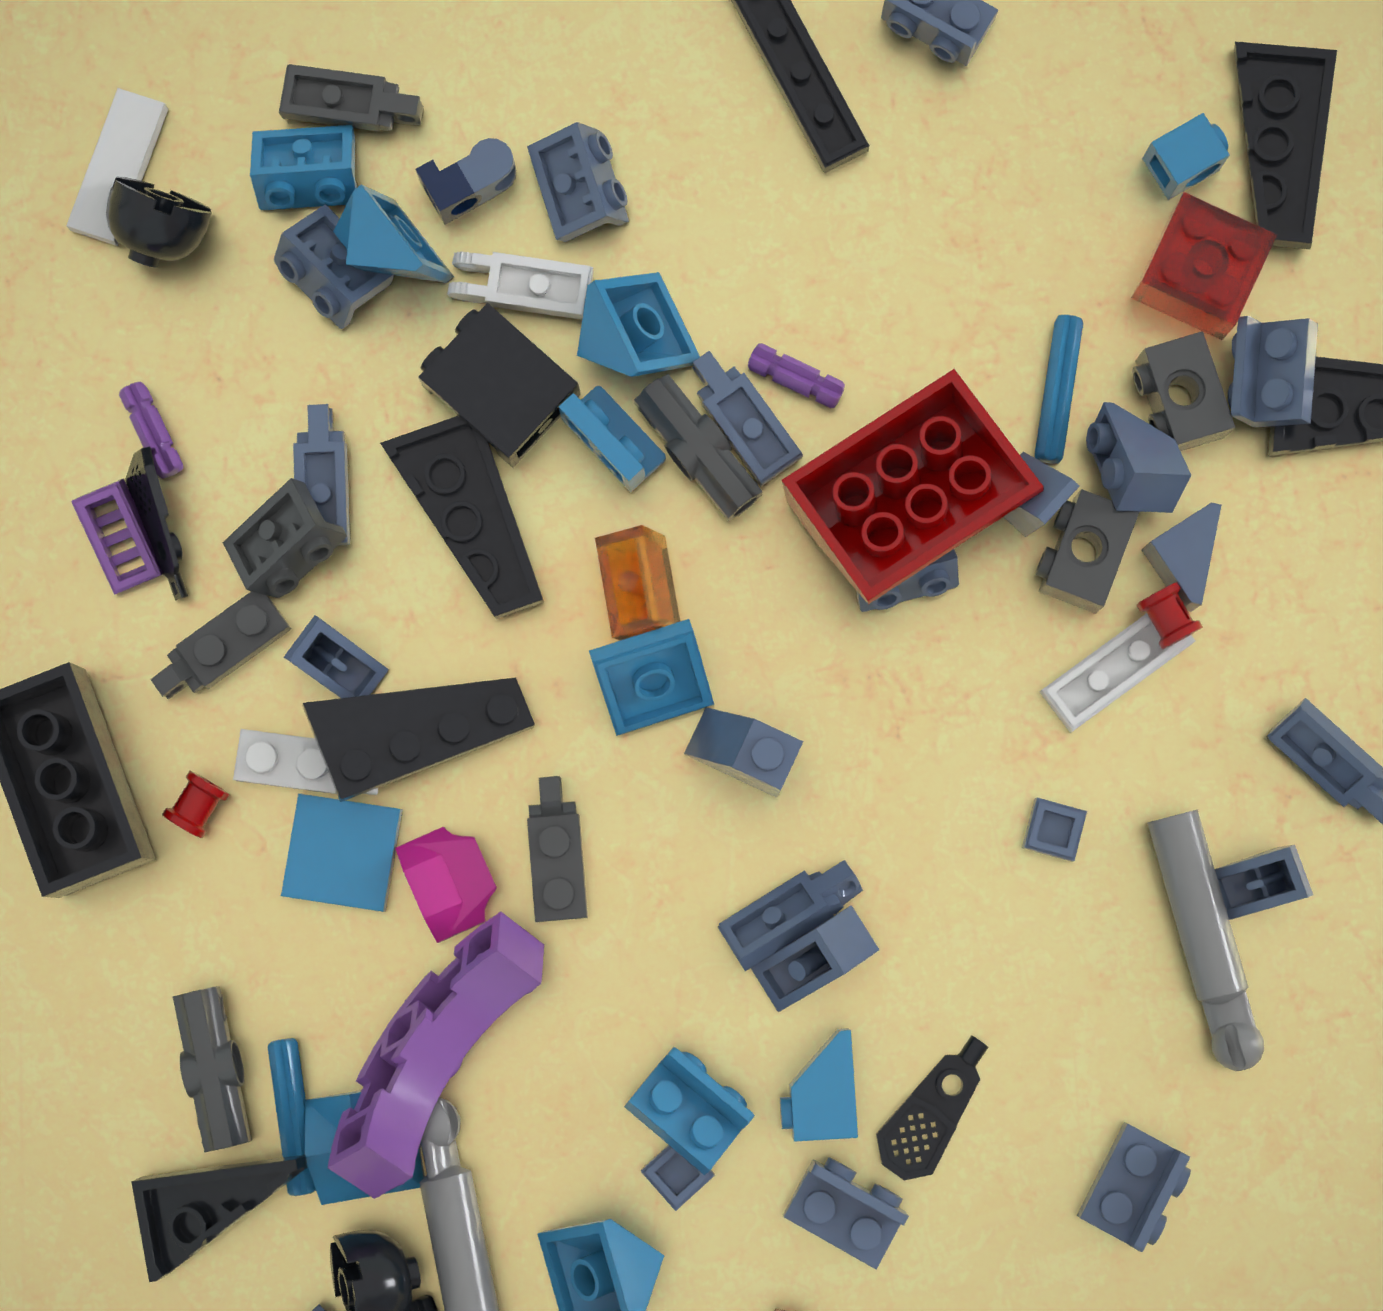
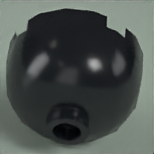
[106,176,212,267]
[330,1230,421,1311]

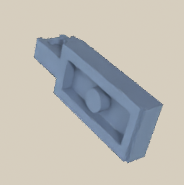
[692,351,803,487]
[293,404,350,546]
[1267,698,1383,824]
[718,860,863,971]

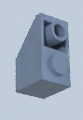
[1086,402,1191,513]

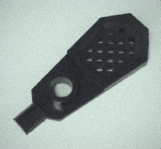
[125,446,188,601]
[876,1035,989,1181]

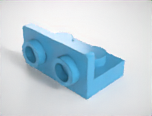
[250,125,357,210]
[558,386,666,493]
[624,1047,754,1175]

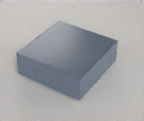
[1022,798,1087,862]
[641,1145,715,1211]

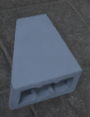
[684,708,804,798]

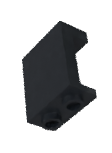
[418,303,581,468]

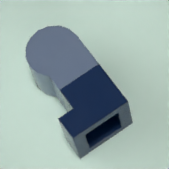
[415,138,516,225]

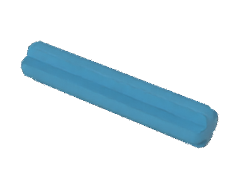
[1034,315,1083,464]
[268,1038,316,1196]

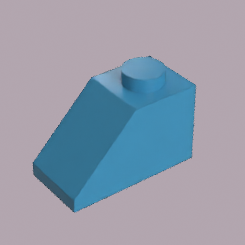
[780,1028,858,1142]

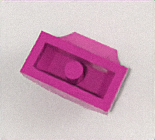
[395,827,497,943]

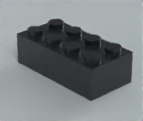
[0,662,156,898]

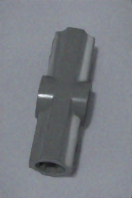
[634,374,763,521]
[173,986,252,1153]

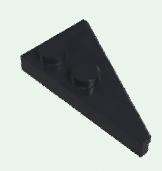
[131,1155,308,1282]

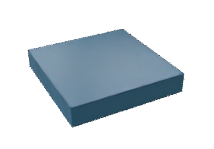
[589,619,714,736]
[281,793,402,912]

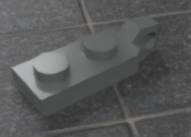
[279,64,424,132]
[150,591,292,699]
[527,776,588,922]

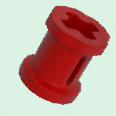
[1137,582,1203,650]
[162,770,230,838]

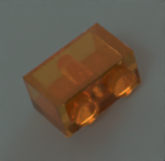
[595,525,680,641]

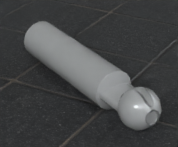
[1147,809,1264,1071]
[419,1097,499,1311]

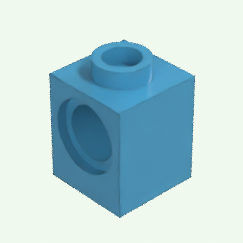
[1142,113,1230,200]

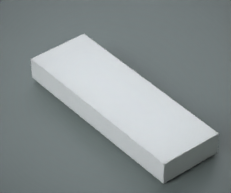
[66,88,168,246]
[1040,613,1195,733]

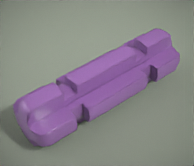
[748,343,845,408]
[119,382,183,479]

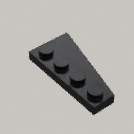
[1234,41,1337,249]
[1268,357,1383,456]
[380,416,544,619]
[302,677,535,802]

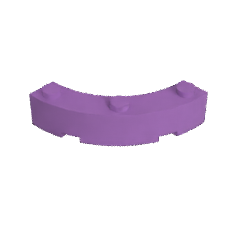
[328,912,544,1199]

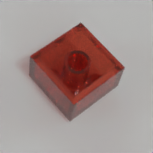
[1131,192,1277,340]

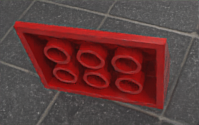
[781,369,1044,604]

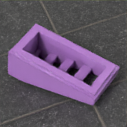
[71,478,163,595]

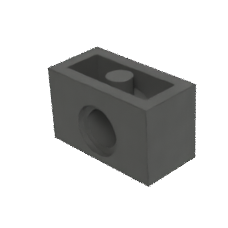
[1133,331,1235,451]
[1035,489,1139,614]

